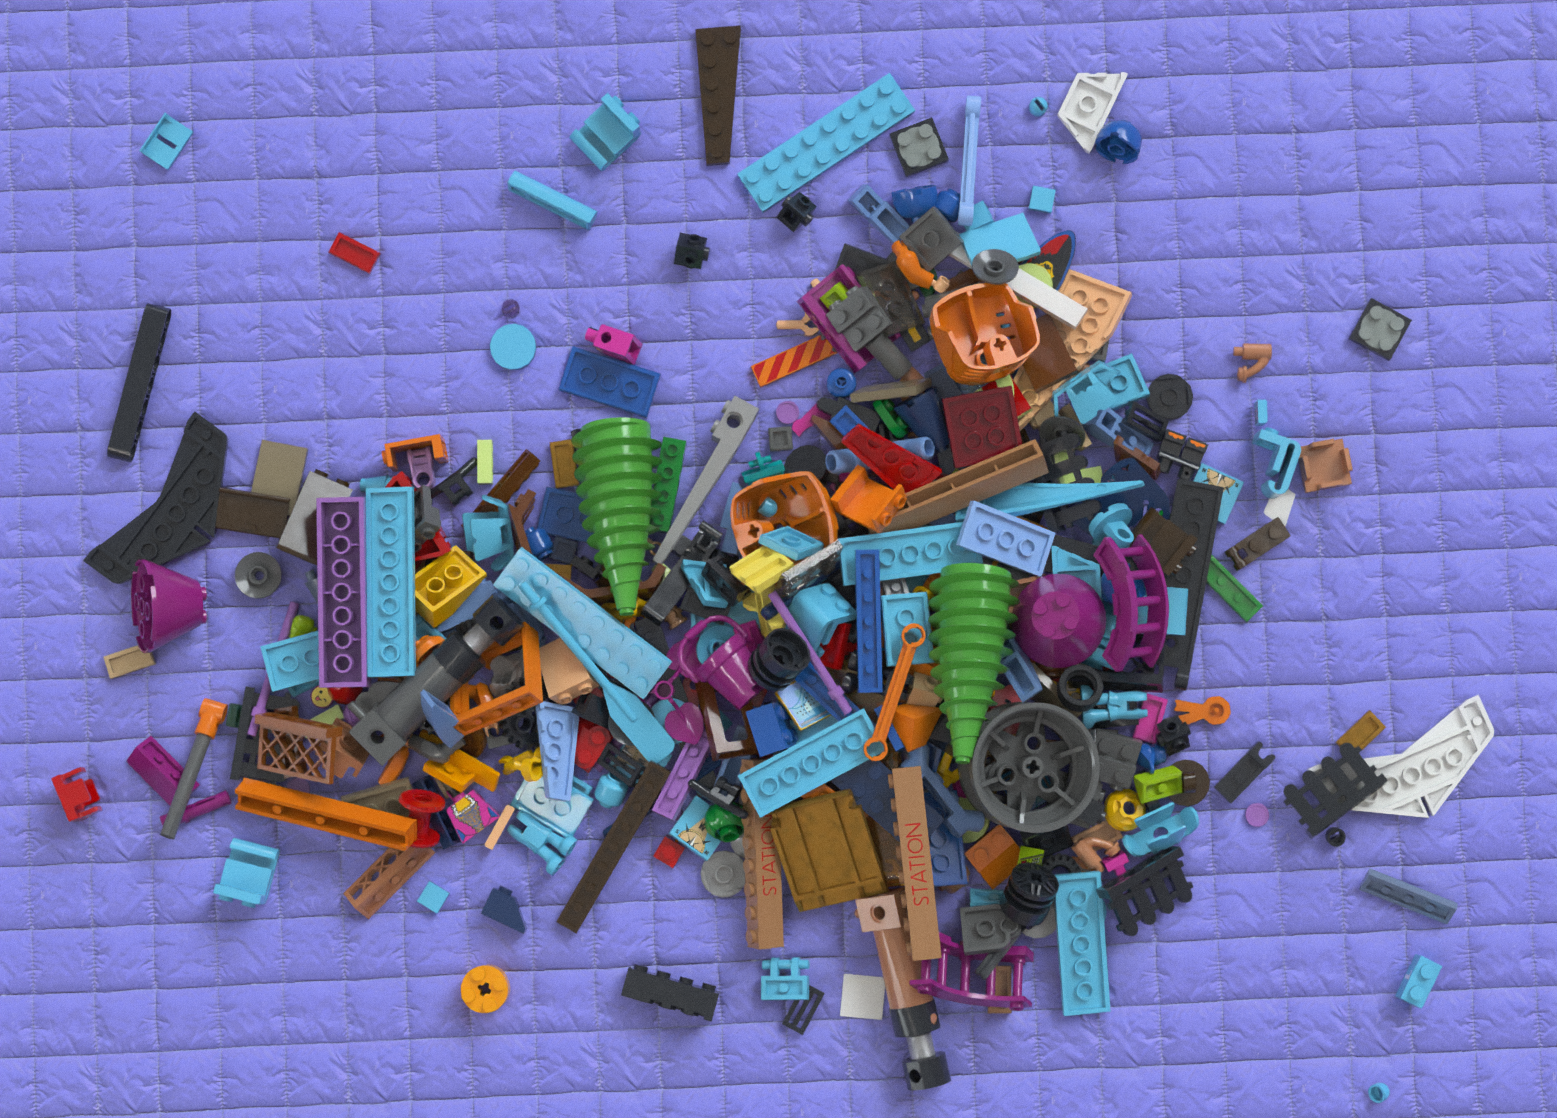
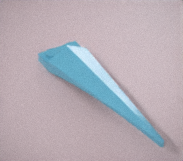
[956,480,1145,522]

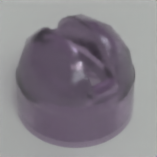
[501,299,520,318]

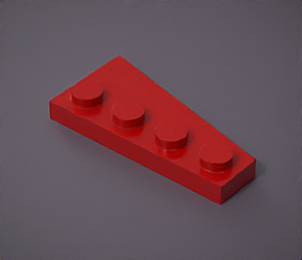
[842,423,942,493]

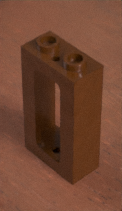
[695,681,758,761]

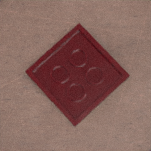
[942,385,1022,468]

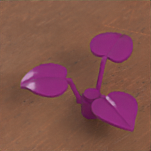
[603,637,704,745]

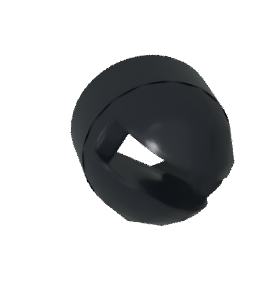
[1325,827,1346,847]

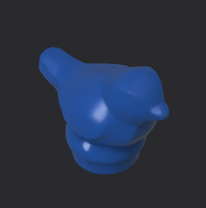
[1136,743,1166,774]

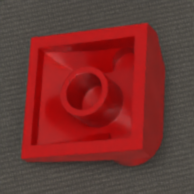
[574,716,614,773]

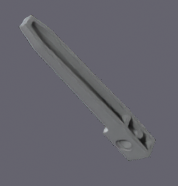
[652,396,759,565]

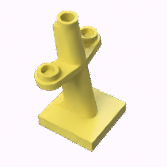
[729,545,796,638]

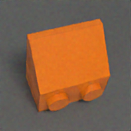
[964,824,1020,890]

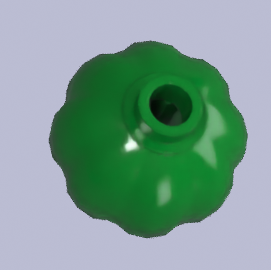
[705,801,744,842]

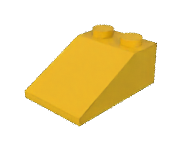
[415,545,487,628]

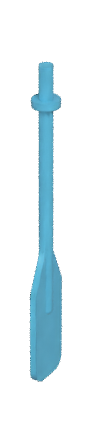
[518,580,675,763]

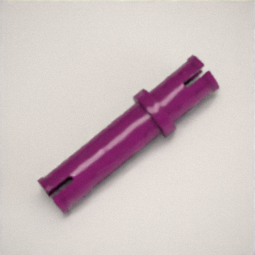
[160,790,232,825]

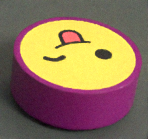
[310,685,334,708]

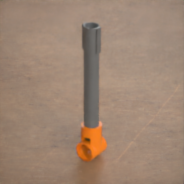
[160,698,228,840]

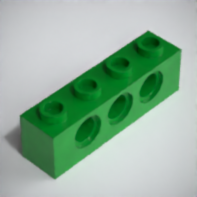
[649,437,687,534]

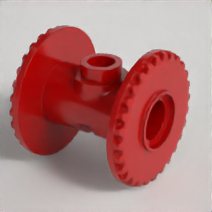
[399,789,445,849]

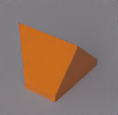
[892,703,942,752]

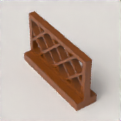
[255,712,342,784]

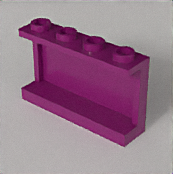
[796,264,901,374]

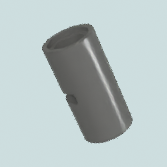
[865,333,912,380]

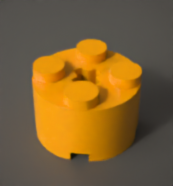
[461,964,510,1013]

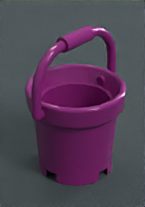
[677,615,764,711]

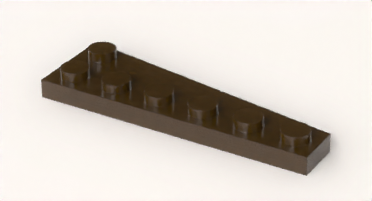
[695,25,741,166]

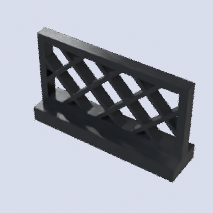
[1068,634,1167,693]

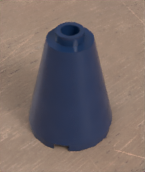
[894,386,950,454]

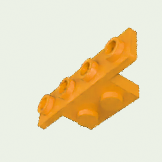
[419,729,500,793]

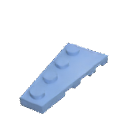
[535,701,579,802]

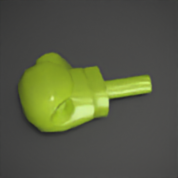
[289,615,317,638]

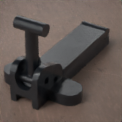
[640,520,723,627]

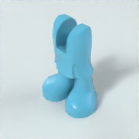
[1080,685,1148,729]
[507,811,578,876]

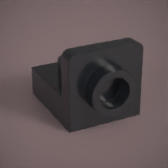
[570,555,603,581]

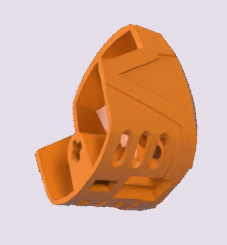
[929,282,1040,386]
[730,471,839,569]

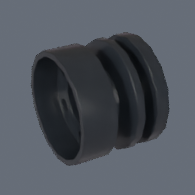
[748,628,811,692]
[1000,862,1059,926]

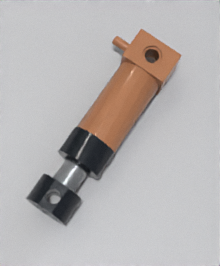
[854,887,951,1091]

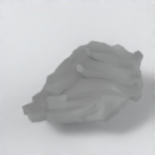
[489,648,524,698]

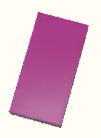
[1132,693,1168,744]

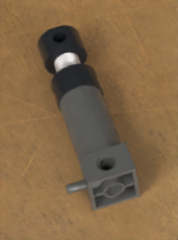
[347,594,524,766]

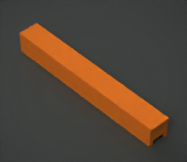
[235,777,417,851]

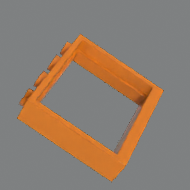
[450,622,543,736]

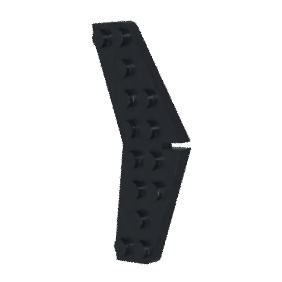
[83,411,229,584]

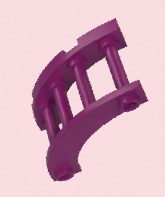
[1093,534,1169,672]
[909,932,1034,1011]

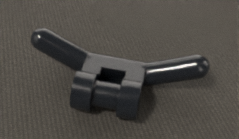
[430,457,477,506]
[688,776,749,819]

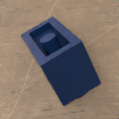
[481,885,527,934]

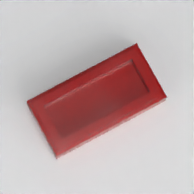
[329,232,381,274]

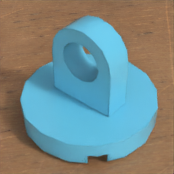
[1089,503,1134,548]

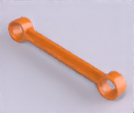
[863,623,926,761]

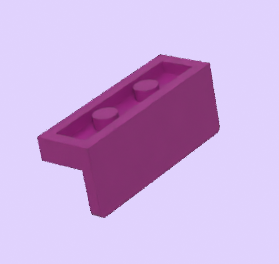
[126,736,200,806]

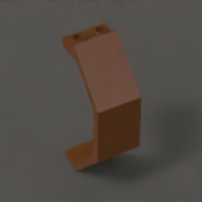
[508,489,667,607]

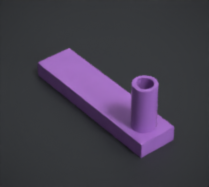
[652,731,710,821]

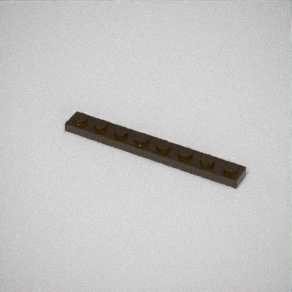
[556,760,671,934]

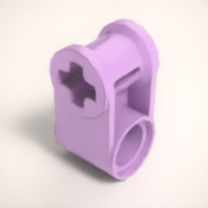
[407,446,436,489]

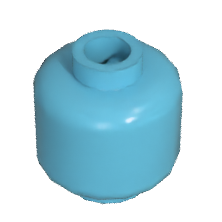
[594,772,628,808]

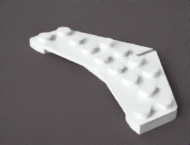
[1307,695,1494,818]

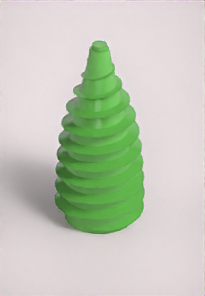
[571,417,663,616]
[928,563,1020,764]

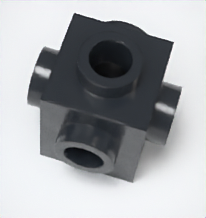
[776,192,817,232]
[674,233,710,269]
[1155,715,1191,756]

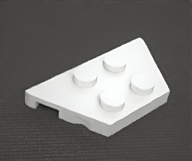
[1057,72,1128,154]

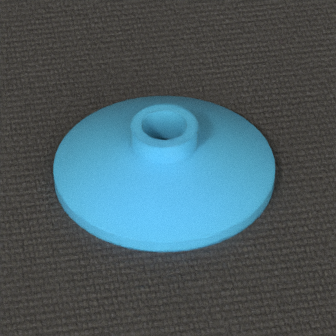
[696,625,735,664]

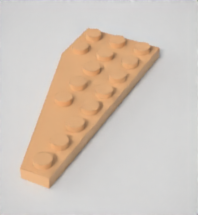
[1014,269,1132,431]

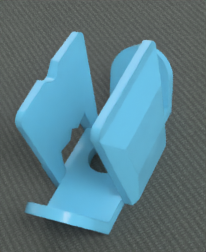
[1052,360,1121,424]
[462,495,514,572]
[1122,802,1199,857]

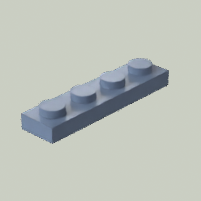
[1360,868,1458,924]

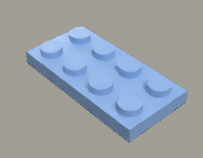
[956,501,1055,577]

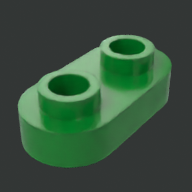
[873,399,908,439]

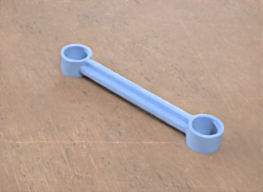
[958,96,981,226]

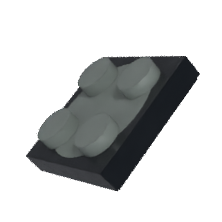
[889,117,949,177]
[1348,298,1412,361]

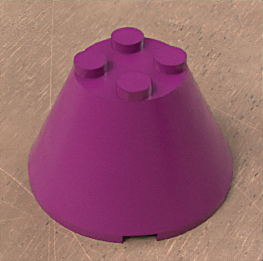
[131,559,207,653]
[1012,574,1106,668]

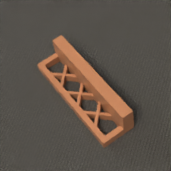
[343,847,435,919]

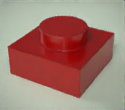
[653,836,685,868]

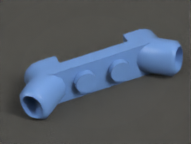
[825,437,934,474]
[899,745,985,838]

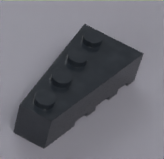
[621,964,720,1022]

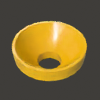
[1103,789,1146,831]

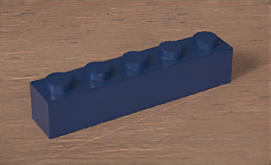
[412,775,461,850]

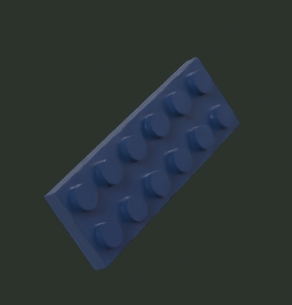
[830,759,945,842]

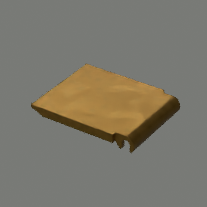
[768,789,889,912]

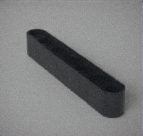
[107,303,172,462]

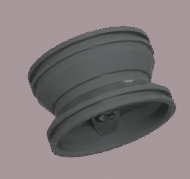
[958,702,1100,833]

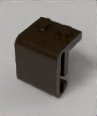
[1129,507,1198,578]

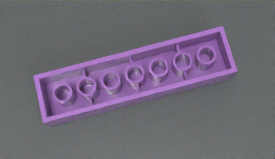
[316,497,371,688]

